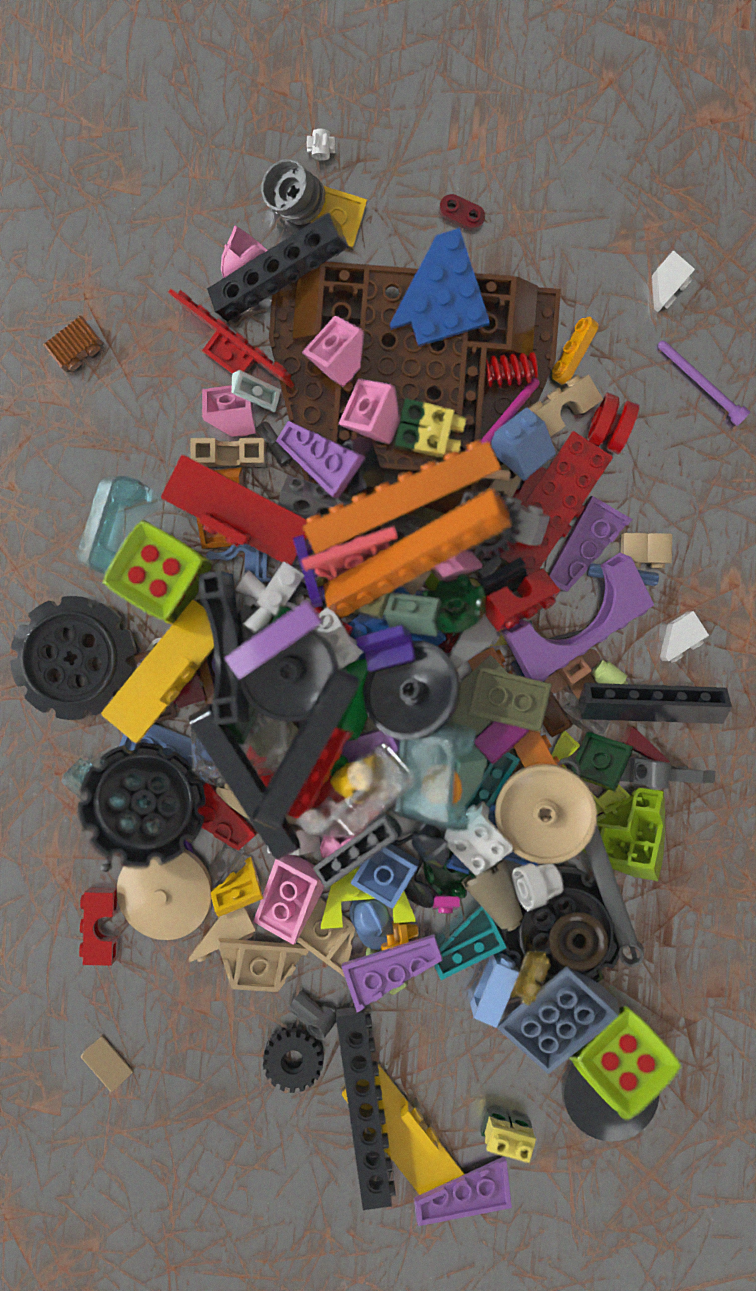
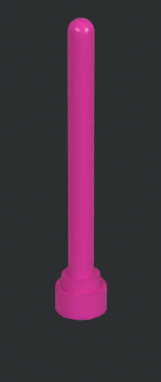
[465,378,540,452]

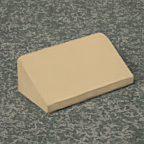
[81,1035,133,1092]

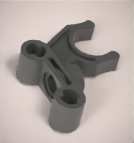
[620,757,716,788]

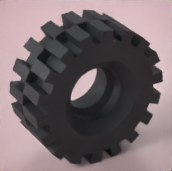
[263,1025,324,1093]

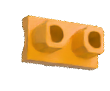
[381,921,419,951]

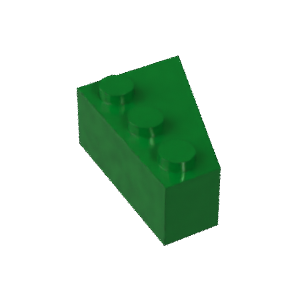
[336,659,369,741]

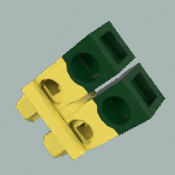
[394,398,466,458]
[480,1109,536,1163]

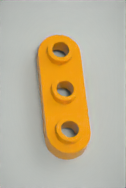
[552,316,599,385]

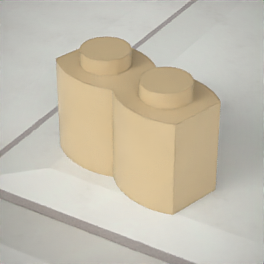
[621,533,673,568]

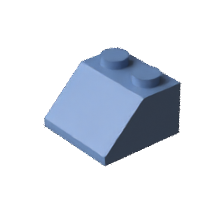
[490,407,556,481]
[350,843,420,909]

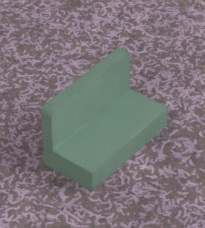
[384,593,440,636]

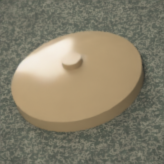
[495,764,596,864]
[117,849,213,940]

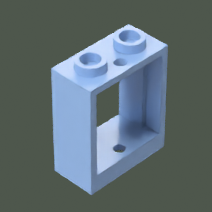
[470,951,520,1028]

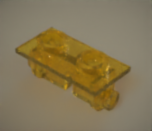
[510,952,550,1005]

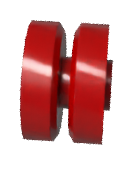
[587,392,640,455]

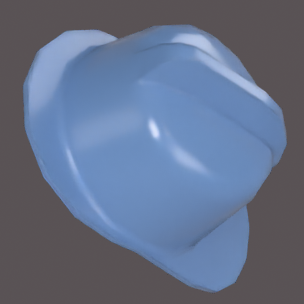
[349,899,393,950]

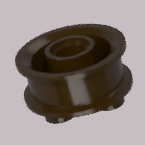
[549,913,608,970]

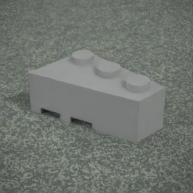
[462,489,550,545]

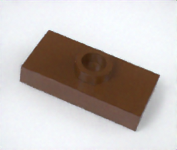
[543,690,573,737]

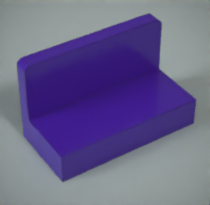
[356,625,415,672]

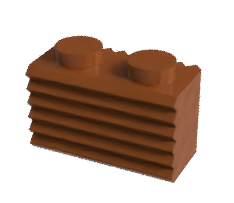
[43,315,103,372]

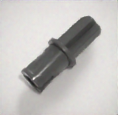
[257,421,293,467]

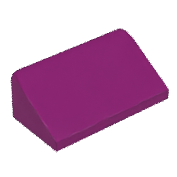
[473,722,529,764]

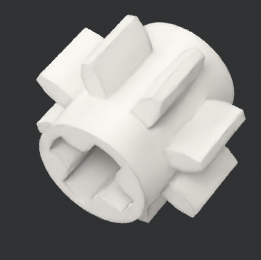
[307,129,335,160]

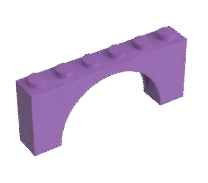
[501,553,654,682]

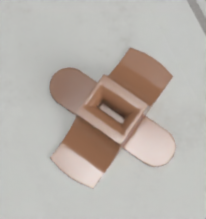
[545,649,600,701]

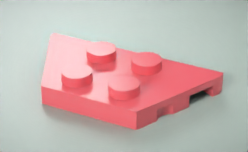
[301,527,397,580]

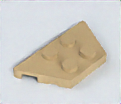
[297,897,355,977]
[217,938,309,992]

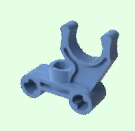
[206,544,273,583]

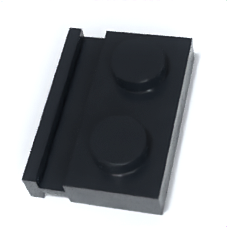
[479,557,527,600]

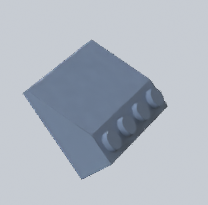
[497,966,620,1074]

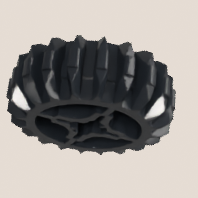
[458,489,522,558]

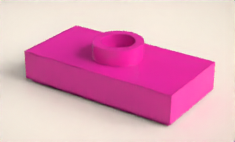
[432,896,460,914]

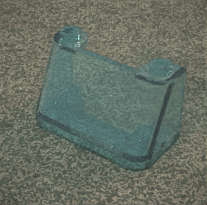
[77,476,150,574]
[396,721,475,831]

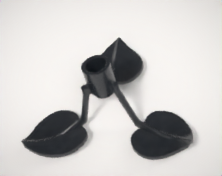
[372,819,448,909]

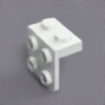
[314,608,363,669]
[445,801,513,875]

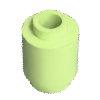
[591,659,628,684]

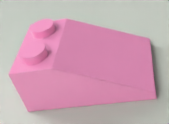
[253,855,324,945]

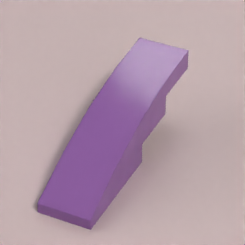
[225,600,323,679]

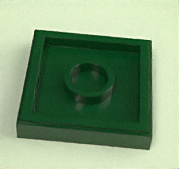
[572,731,633,792]

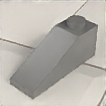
[448,615,501,668]

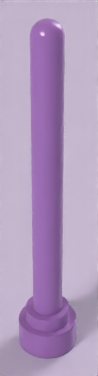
[658,340,751,426]

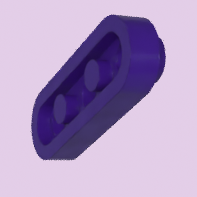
[293,535,326,608]

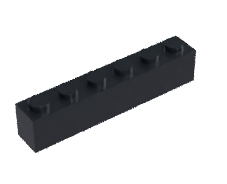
[578,683,732,724]

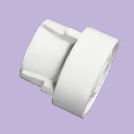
[512,864,563,910]

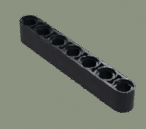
[252,667,359,830]
[188,704,301,860]

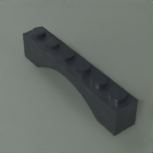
[198,571,250,725]

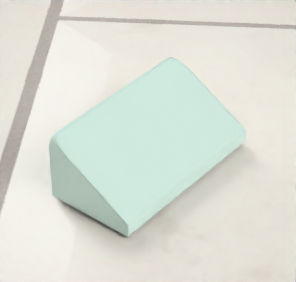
[232,370,281,412]

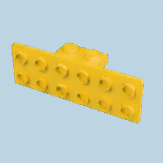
[101,600,214,743]
[342,1064,465,1195]

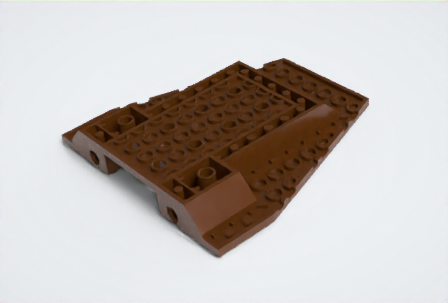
[269,261,561,554]

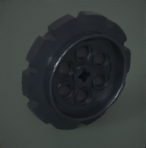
[10,596,136,720]
[77,742,206,869]
[501,867,620,987]

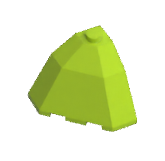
[581,788,666,881]

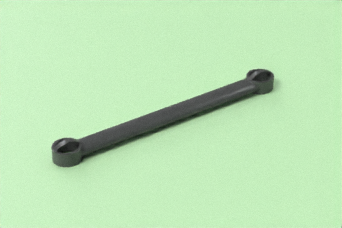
[557,757,644,967]

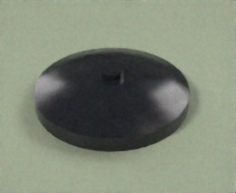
[240,622,339,722]
[363,641,460,741]
[562,1062,659,1142]

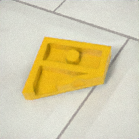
[211,857,264,917]

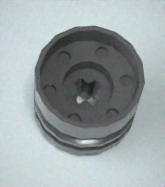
[261,159,325,225]

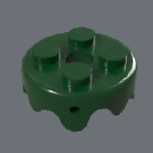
[423,574,486,633]
[423,837,475,899]

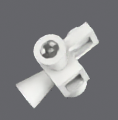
[235,562,304,634]

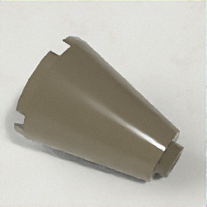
[462,859,523,931]

